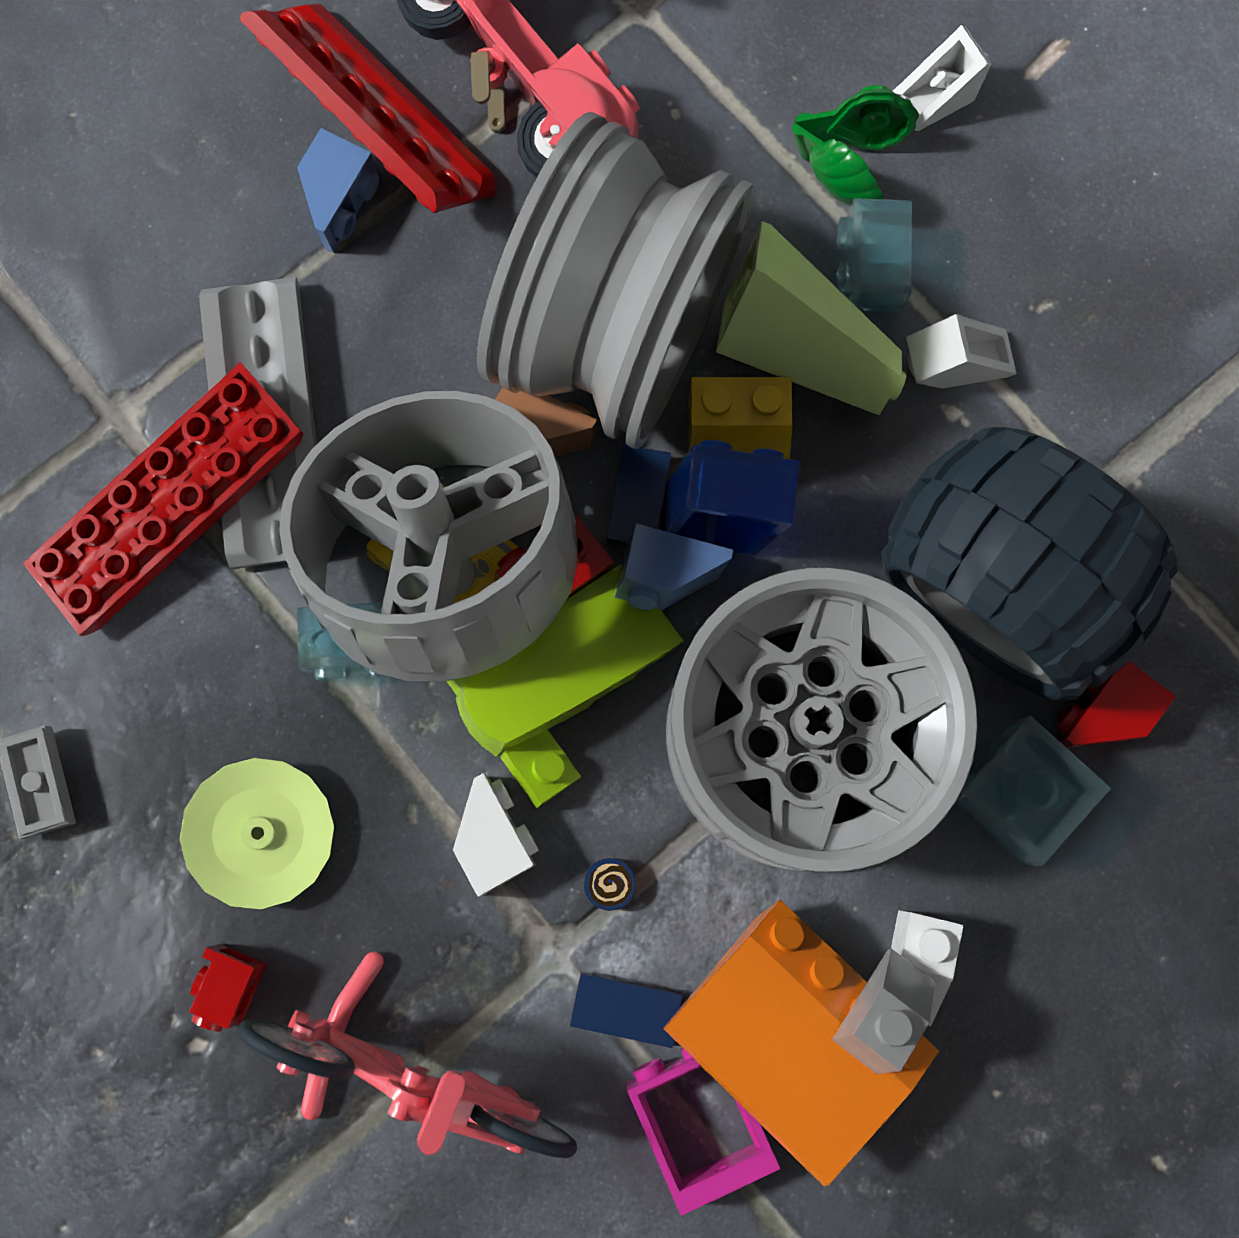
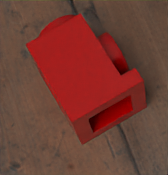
[189,944,268,1032]

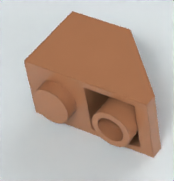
[495,387,597,457]

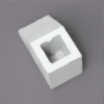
[453,773,539,897]

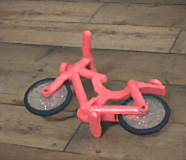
[238,952,577,1158]

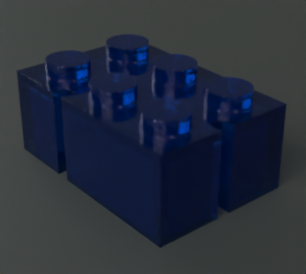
[661,440,800,556]

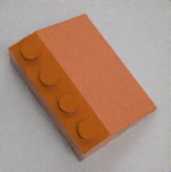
[663,899,939,1186]

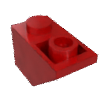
[1051,661,1176,749]

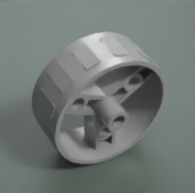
[279,391,578,682]

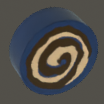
[584,858,635,911]

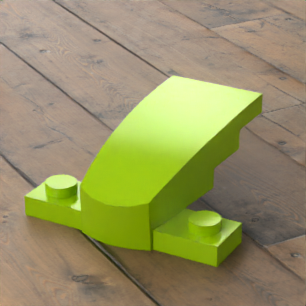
[447,564,684,809]

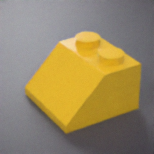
[689,377,792,490]

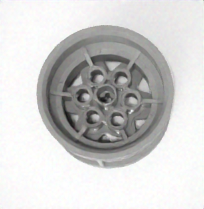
[666,568,977,872]

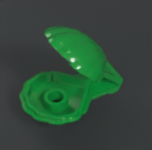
[792,85,919,209]

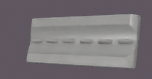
[199,277,317,569]

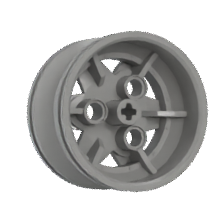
[477,112,755,449]

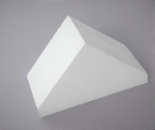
[893,25,991,131]

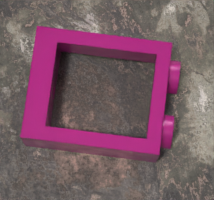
[627,1048,780,1216]

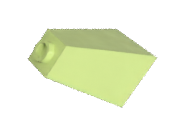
[716,221,906,415]

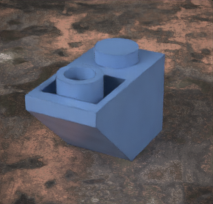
[297,128,379,253]

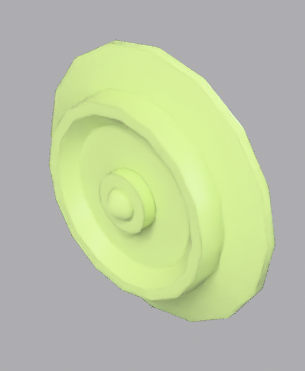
[179,758,334,909]

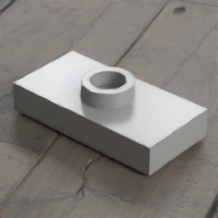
[0,725,76,839]

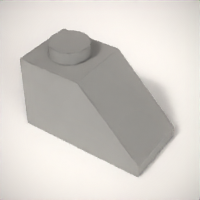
[832,948,935,1074]

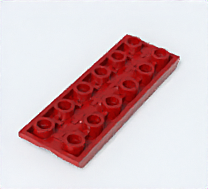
[240,3,497,213]
[22,362,304,636]

